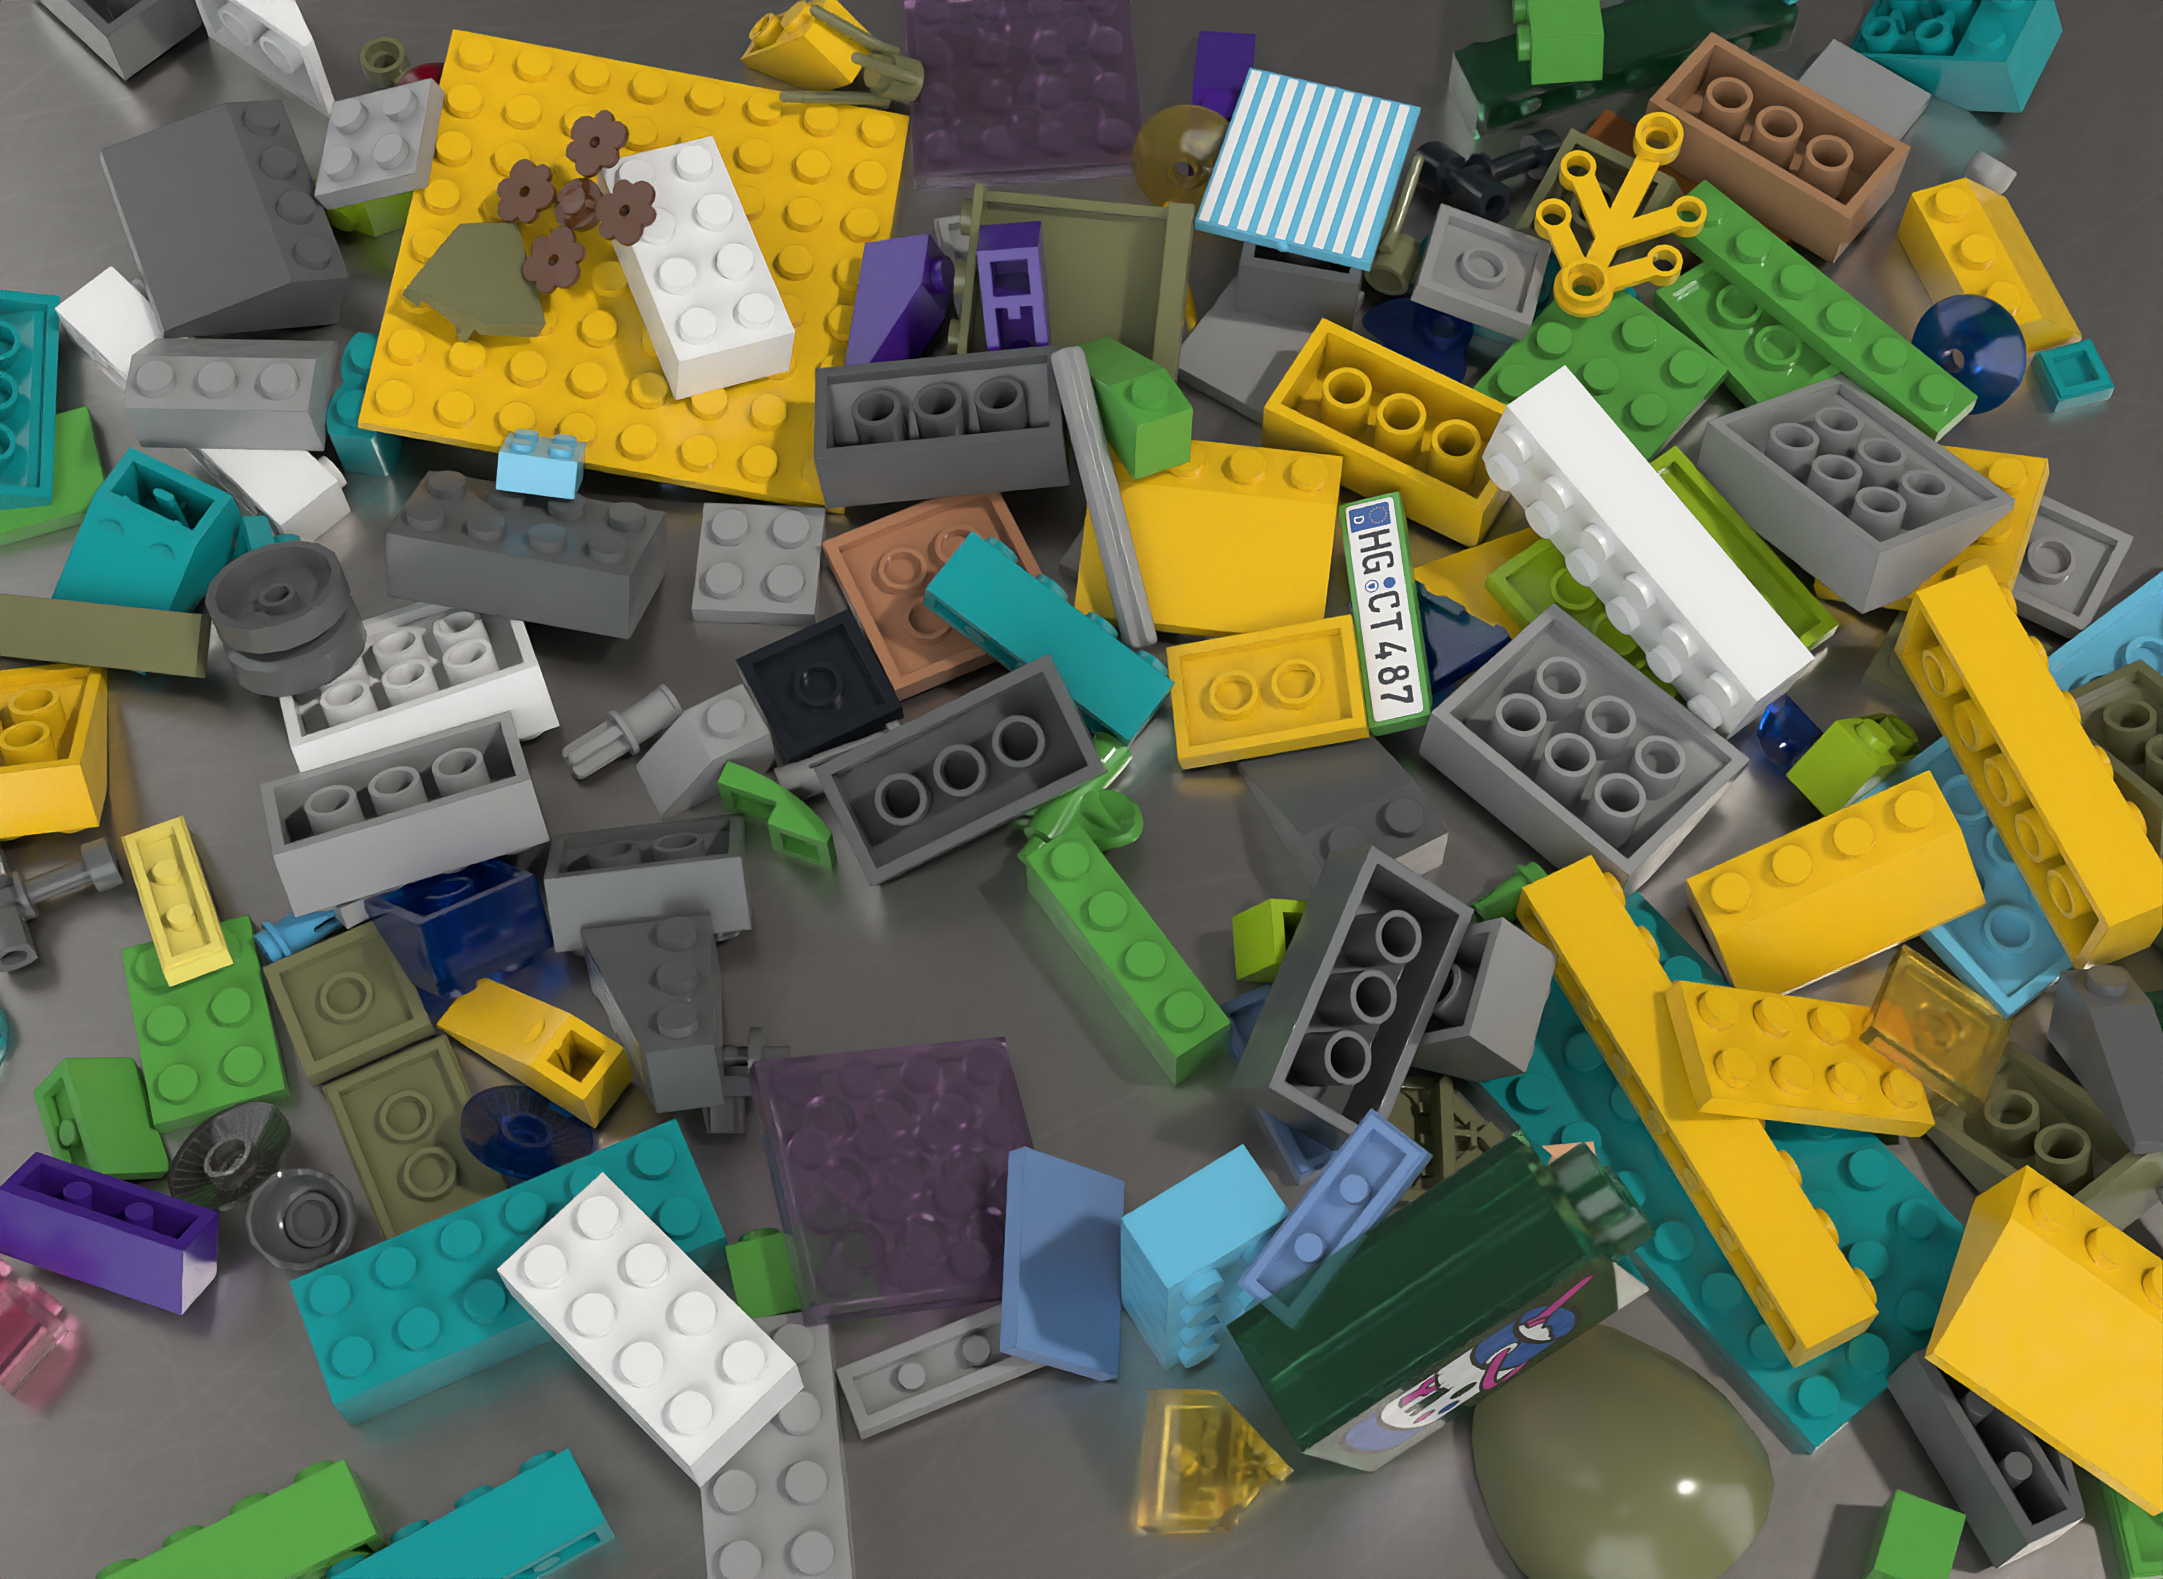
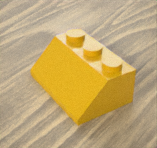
[1896,177,2082,375]

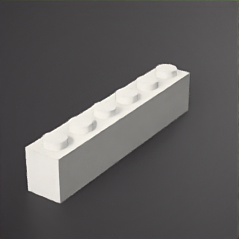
[55,266,351,542]

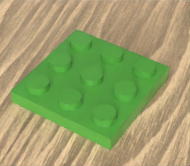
[1472,285,1729,463]

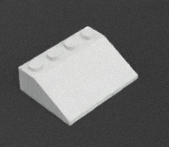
[279,602,560,772]

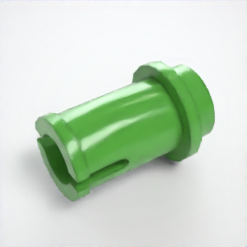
[1469,861,1548,923]

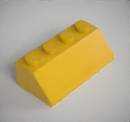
[1686,770,1986,995]

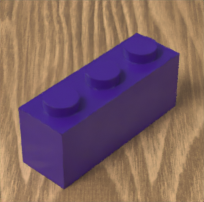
[0,1151,219,1315]

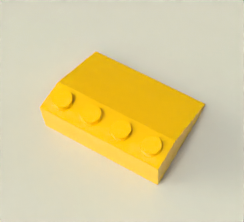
[1074,440,1343,638]
[0,663,108,841]
[1924,1165,2163,1516]

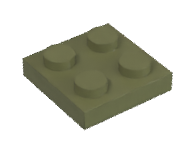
[262,915,436,1087]

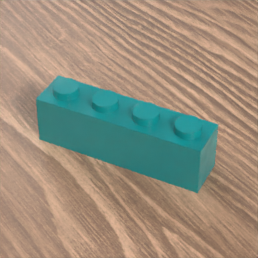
[923,531,1175,748]
[325,1448,616,1579]

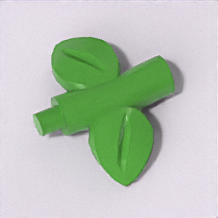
[1017,732,1143,865]

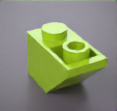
[1786,712,1922,817]

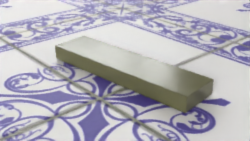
[0,593,212,678]

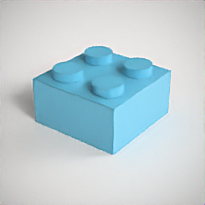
[496,429,586,500]

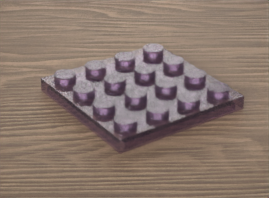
[903,0,1145,190]
[747,1036,1034,1327]

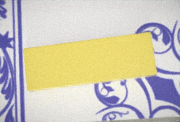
[121,815,234,987]

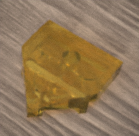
[1138,1389,1294,1533]

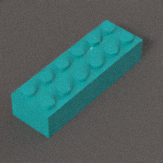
[289,1118,729,1427]

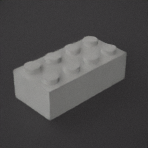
[259,711,550,918]
[700,1309,857,1579]

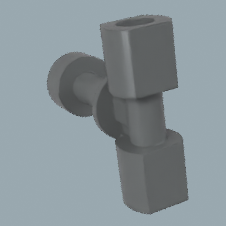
[0,836,125,972]

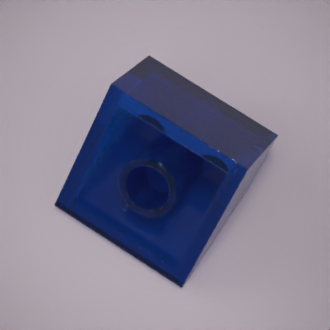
[363,858,554,998]

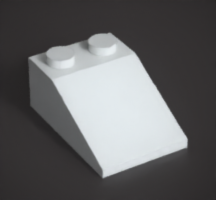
[195,0,335,118]

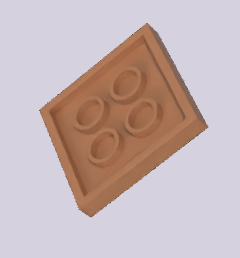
[822,492,1043,701]

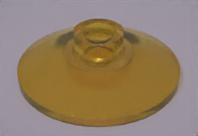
[1132,104,1230,219]

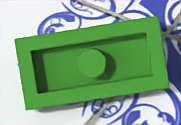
[33,1057,170,1180]

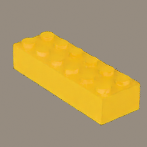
[1894,564,2163,970]

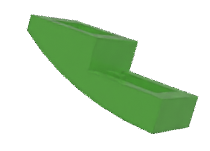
[717,761,837,870]

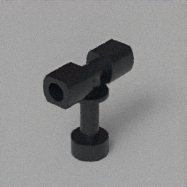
[1413,128,1563,223]

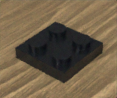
[735,609,904,765]

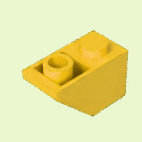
[740,0,871,91]

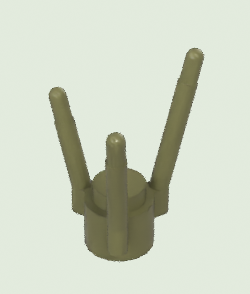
[779,5,924,109]
[1364,154,1424,296]

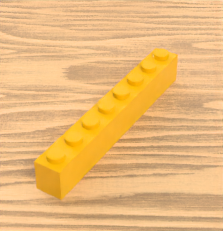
[1516,855,1879,1369]

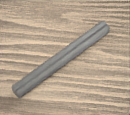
[1050,346,1157,650]

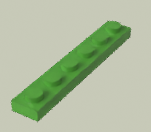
[1670,180,1978,442]

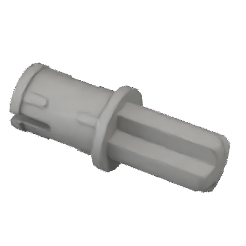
[561,684,683,779]

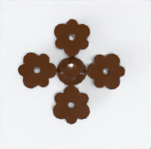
[497,110,657,295]

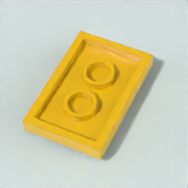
[1166,614,1370,770]

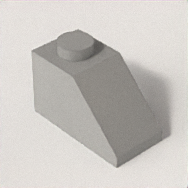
[636,683,777,821]

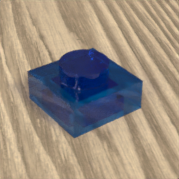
[1756,693,1824,770]

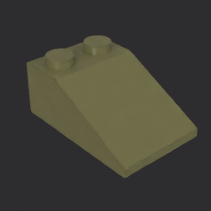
[2069,659,2163,858]
[1926,1040,2163,1231]

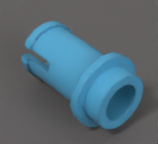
[253,910,343,964]

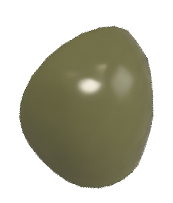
[1472,1321,1775,1579]

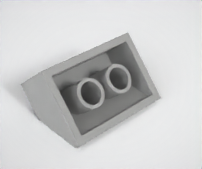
[122,338,339,451]

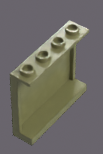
[947,183,1196,443]

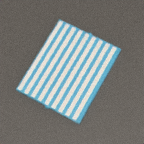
[1194,68,1421,272]

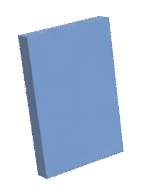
[1000,1146,1125,1381]

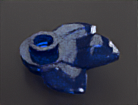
[1361,297,1473,383]

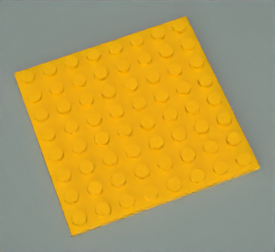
[358,29,910,515]

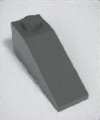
[2047,964,2163,1155]

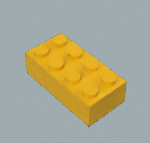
[1261,318,1511,548]

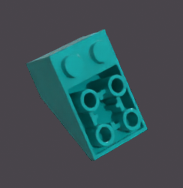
[1849,0,2063,113]
[51,447,242,676]

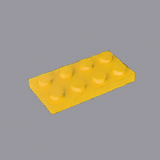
[1665,980,1935,1138]

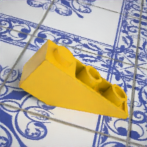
[436,974,634,1129]

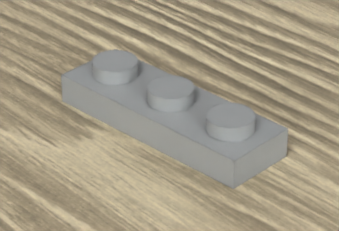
[835,1303,1046,1440]

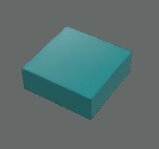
[2030,339,2115,413]

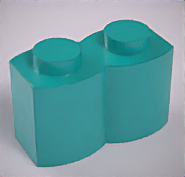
[326,332,403,477]

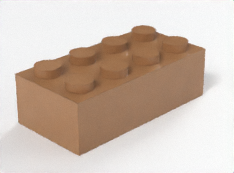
[1644,32,1911,264]

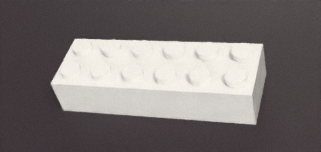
[1481,365,1815,740]

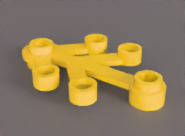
[1534,112,1707,318]

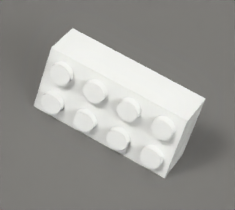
[597,136,795,400]
[497,1172,804,1487]

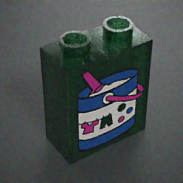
[1226,1129,1657,1472]

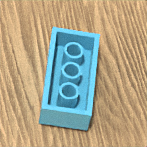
[1120,1144,1290,1372]

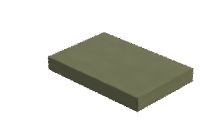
[322,1033,511,1241]

